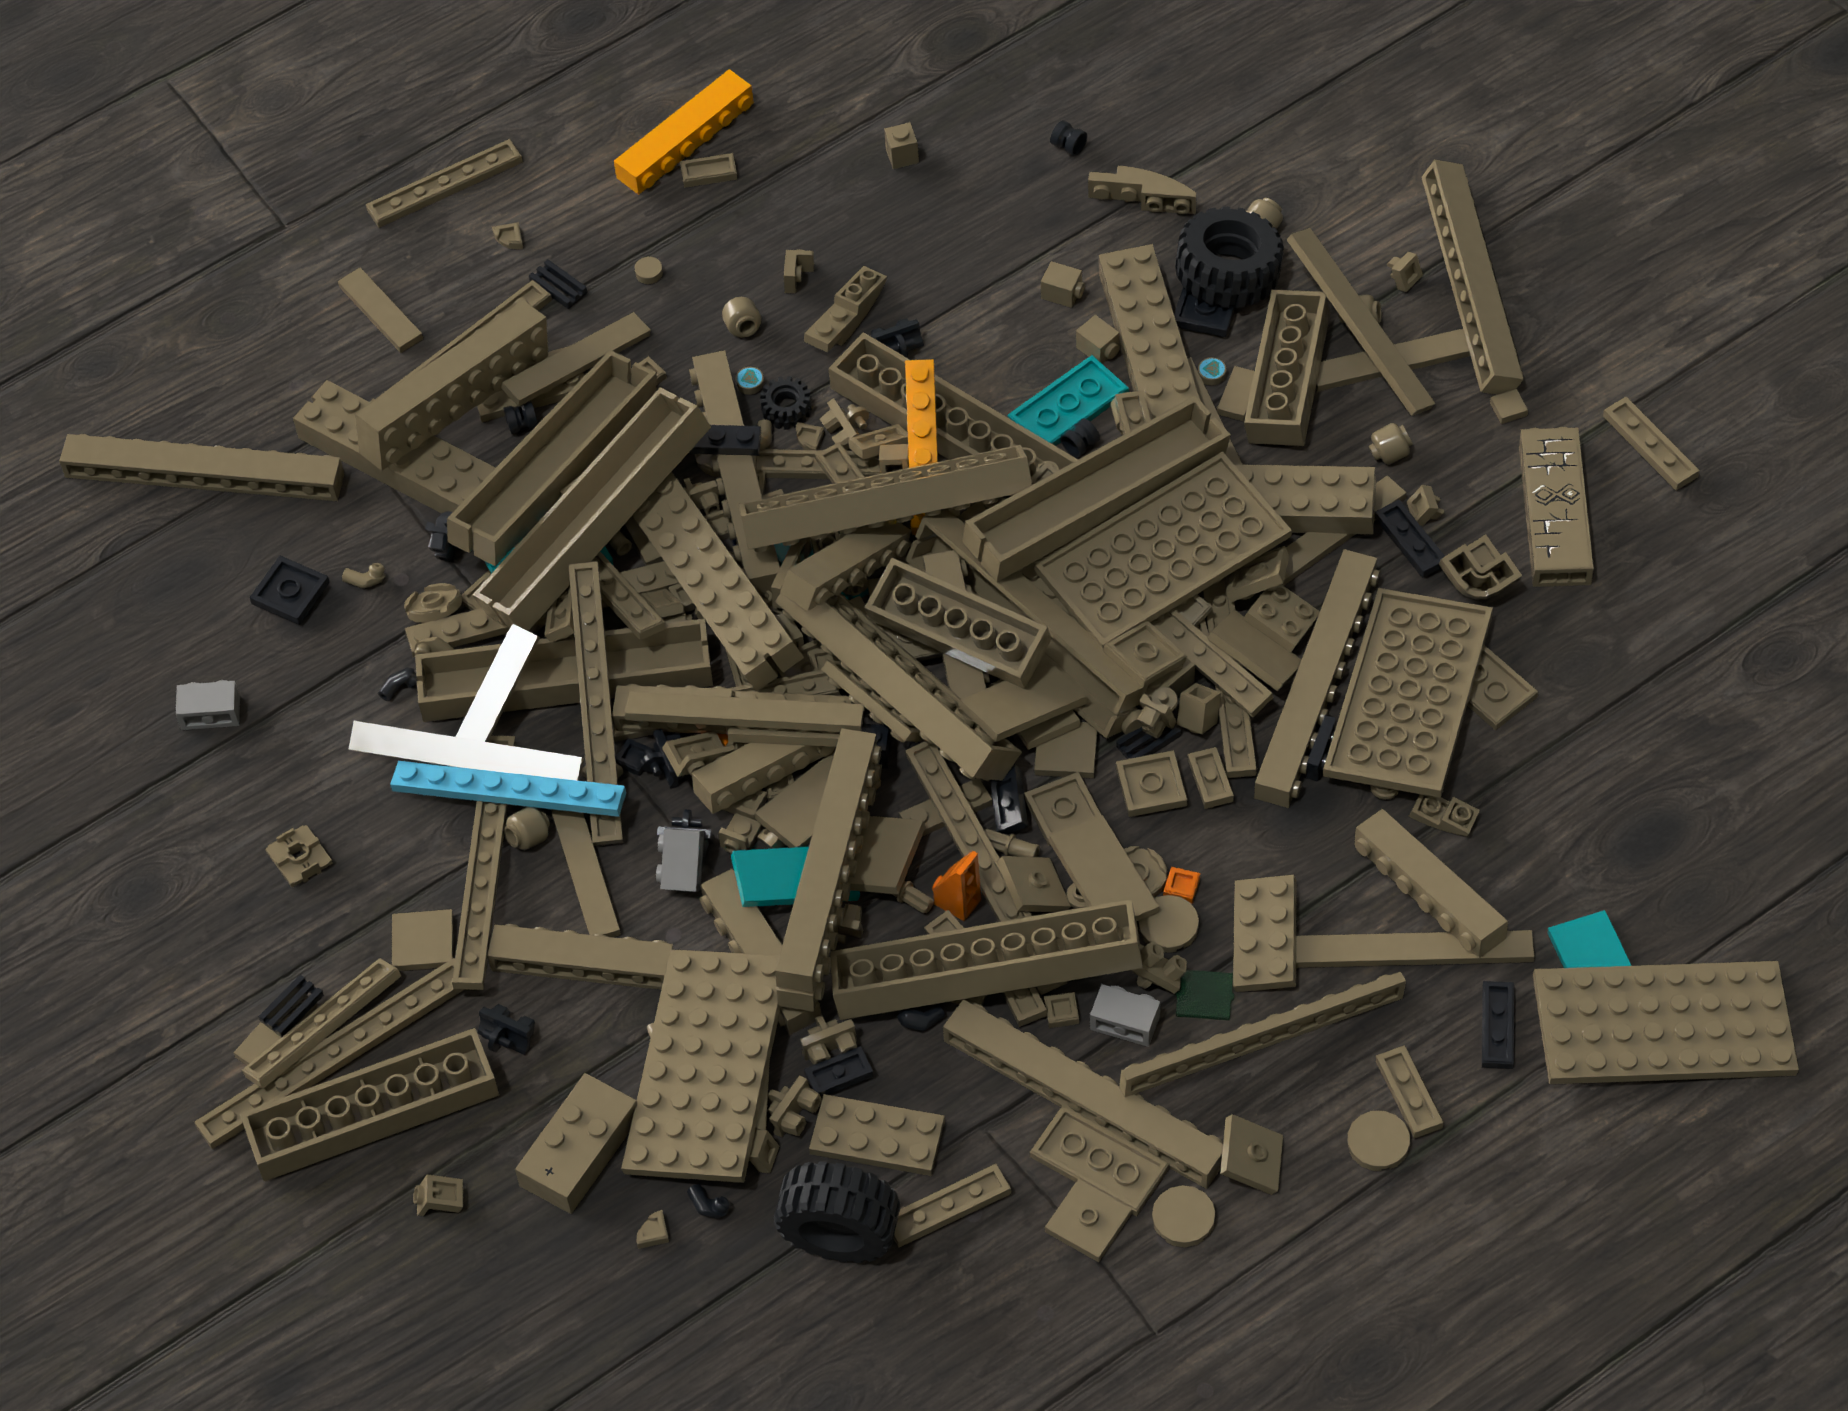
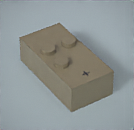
[515,1073,637,1214]

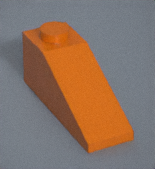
[932,851,981,921]

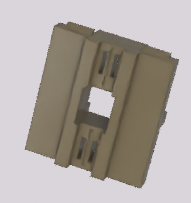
[266,825,333,887]

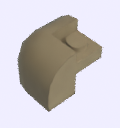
[1439,534,1522,600]

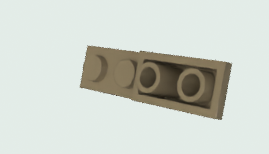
[1088,166,1196,214]
[804,266,887,353]

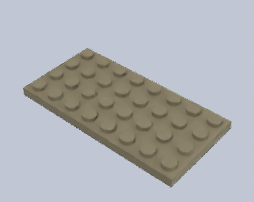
[1034,451,1292,648]
[1323,588,1493,798]
[621,949,781,1183]
[1533,961,1799,1084]

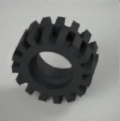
[760,376,812,430]

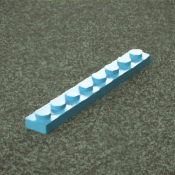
[390,761,626,817]

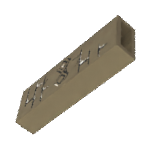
[1519,427,1593,587]

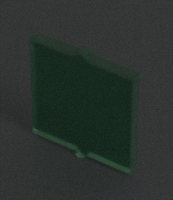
[1175,970,1234,1020]

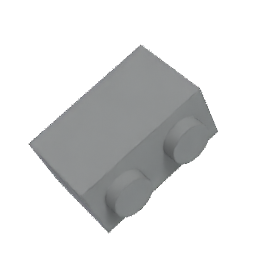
[176,680,240,730]
[656,828,704,892]
[1090,984,1160,1047]

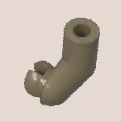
[758,420,772,451]
[342,563,385,589]
[414,637,455,655]

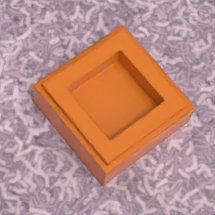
[1163,867,1200,904]

